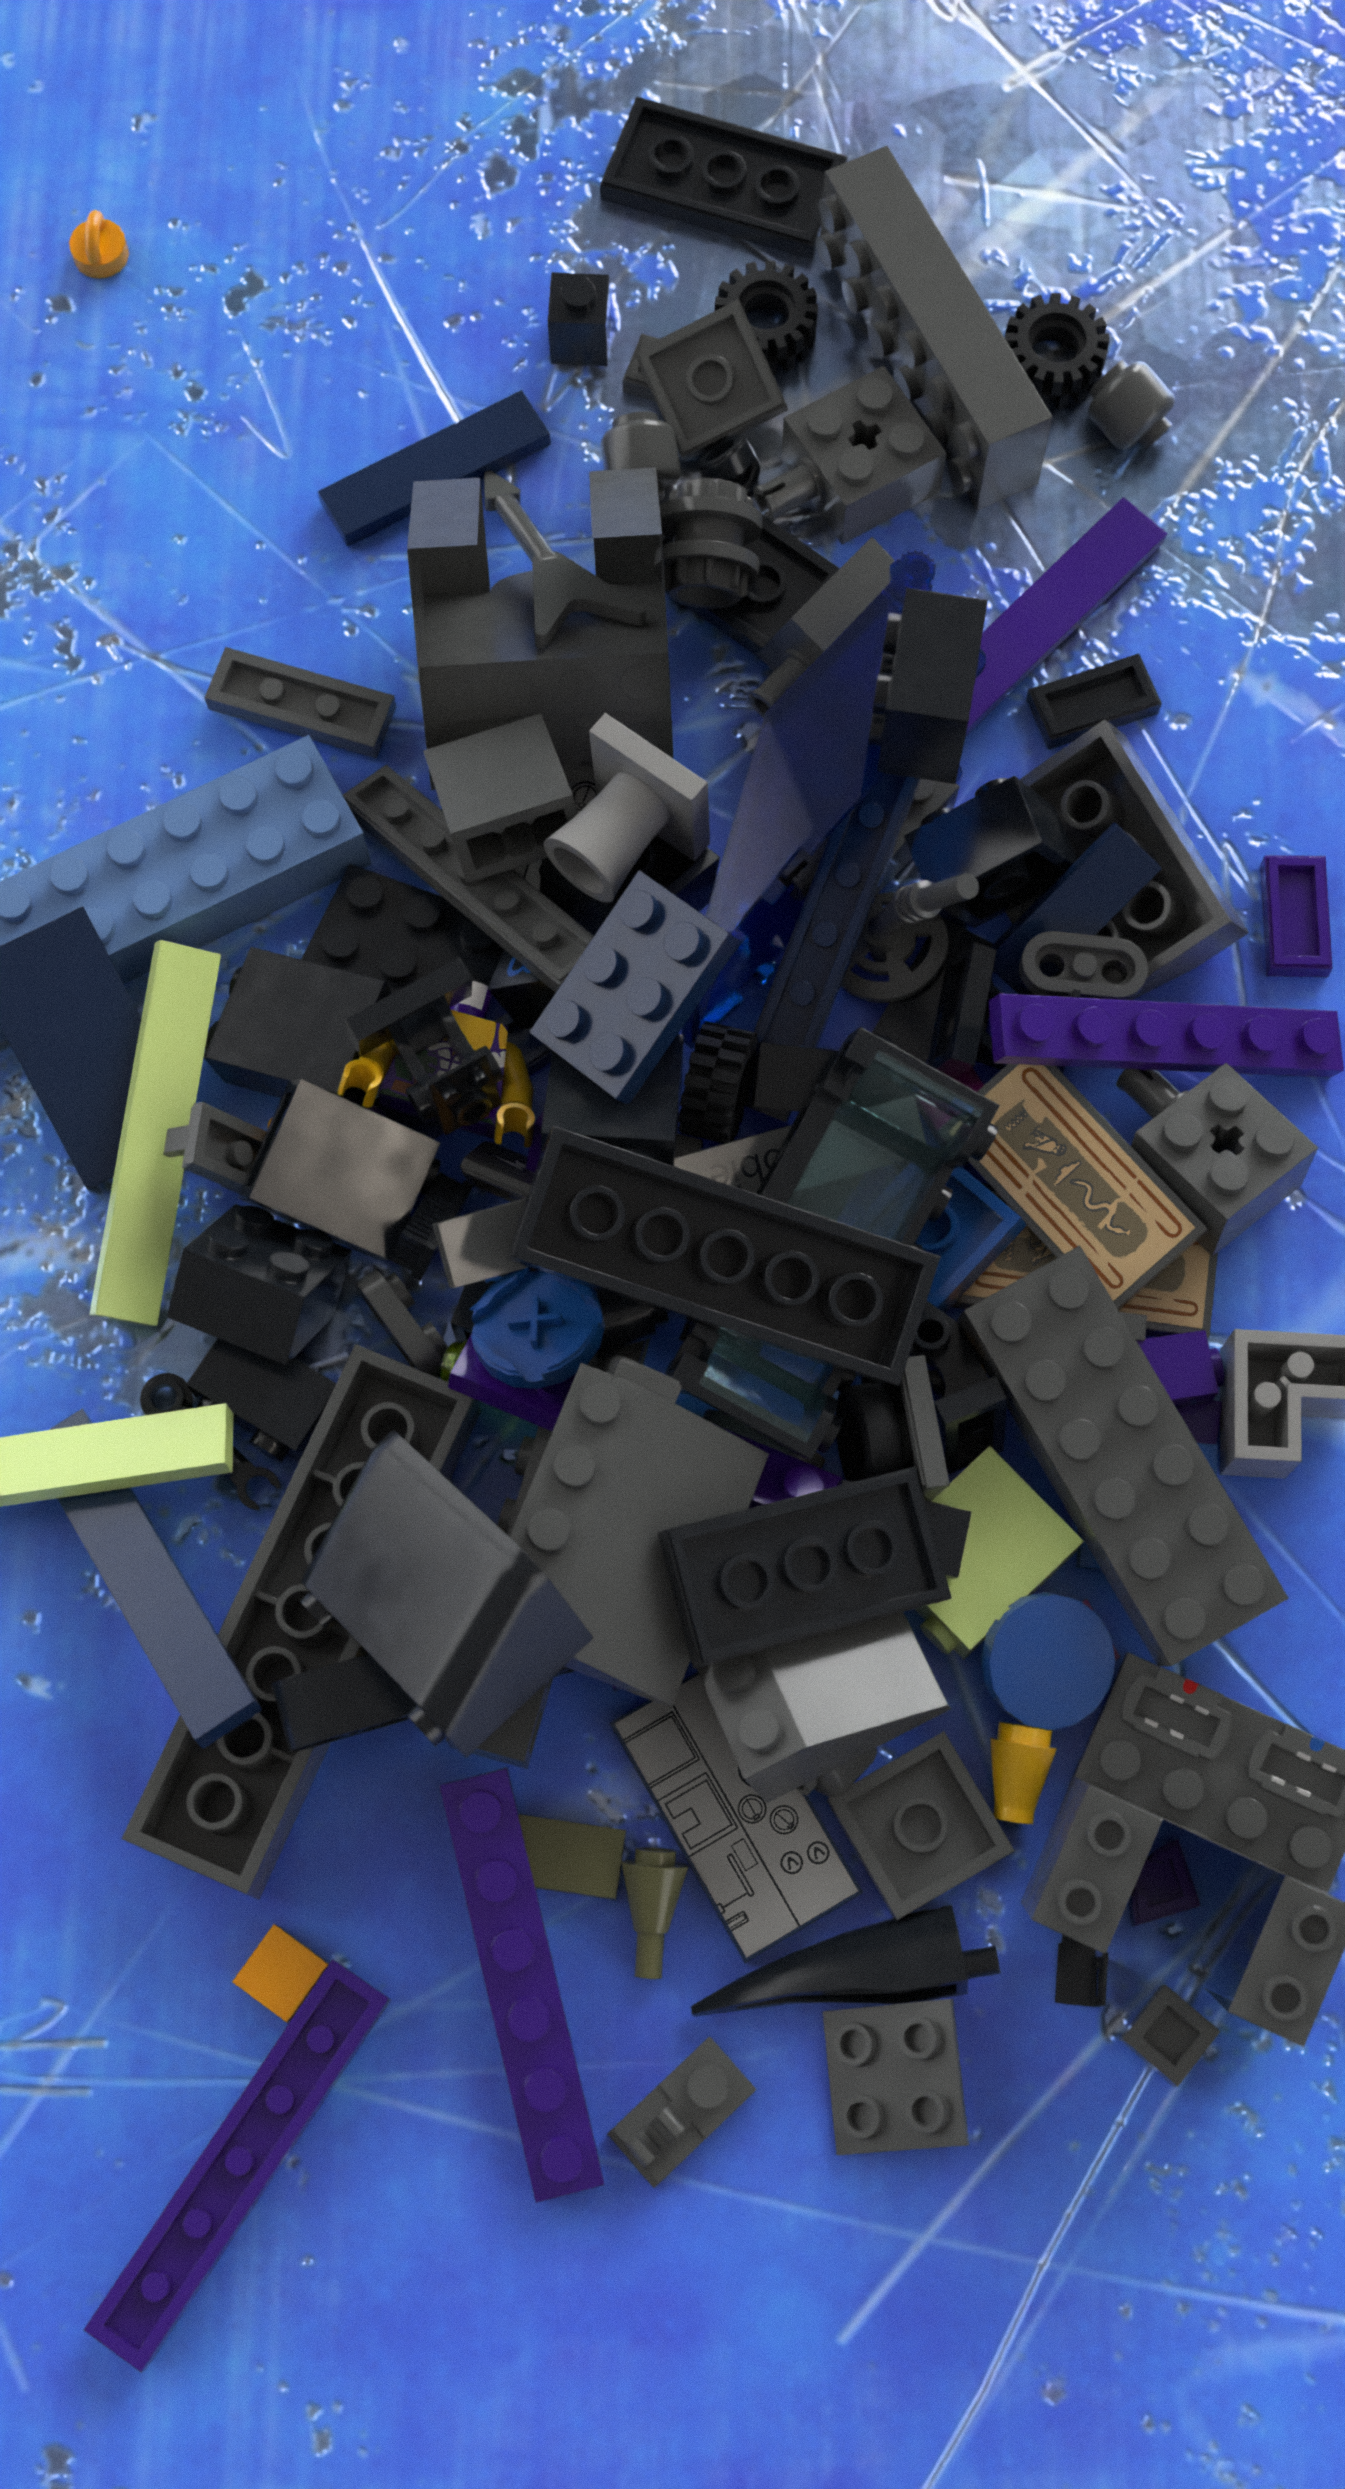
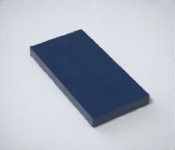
[0,906,141,1190]

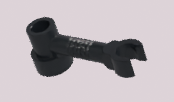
[140,1373,281,1510]

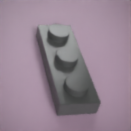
[205,647,396,758]

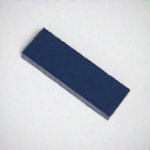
[990,822,1162,995]

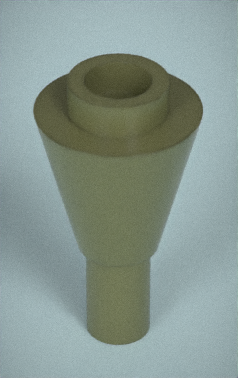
[621,1847,689,1979]

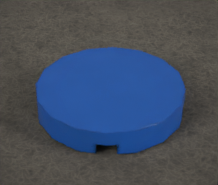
[981,1592,1116,1730]

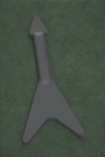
[484,471,646,648]

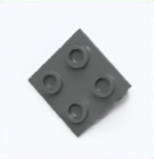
[823,1999,969,2155]

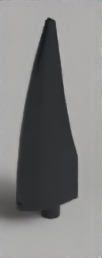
[691,1905,1000,2017]

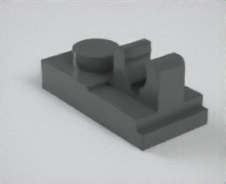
[163,1102,267,1194]
[607,2036,757,2188]

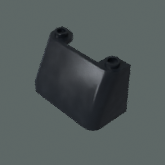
[299,1430,593,1758]

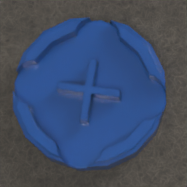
[471,1267,605,1389]

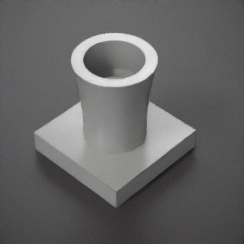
[544,713,710,902]

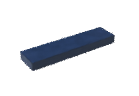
[318,390,551,546]

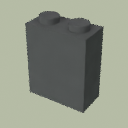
[423,713,578,884]

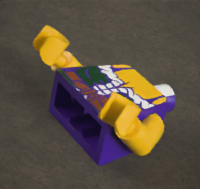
[337,981,535,1148]

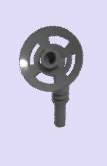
[841,873,979,1003]

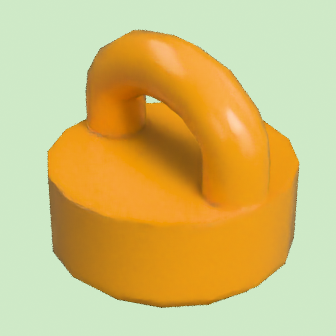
[69,210,129,279]

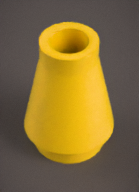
[990,1722,1057,1825]

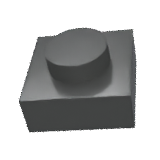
[1118,1985,1220,2087]

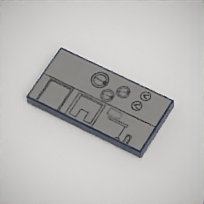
[610,1672,863,1963]

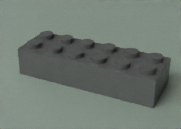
[816,146,1053,511]
[956,1245,1289,1666]

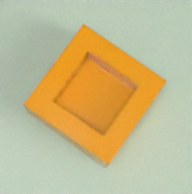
[232,1924,329,2023]

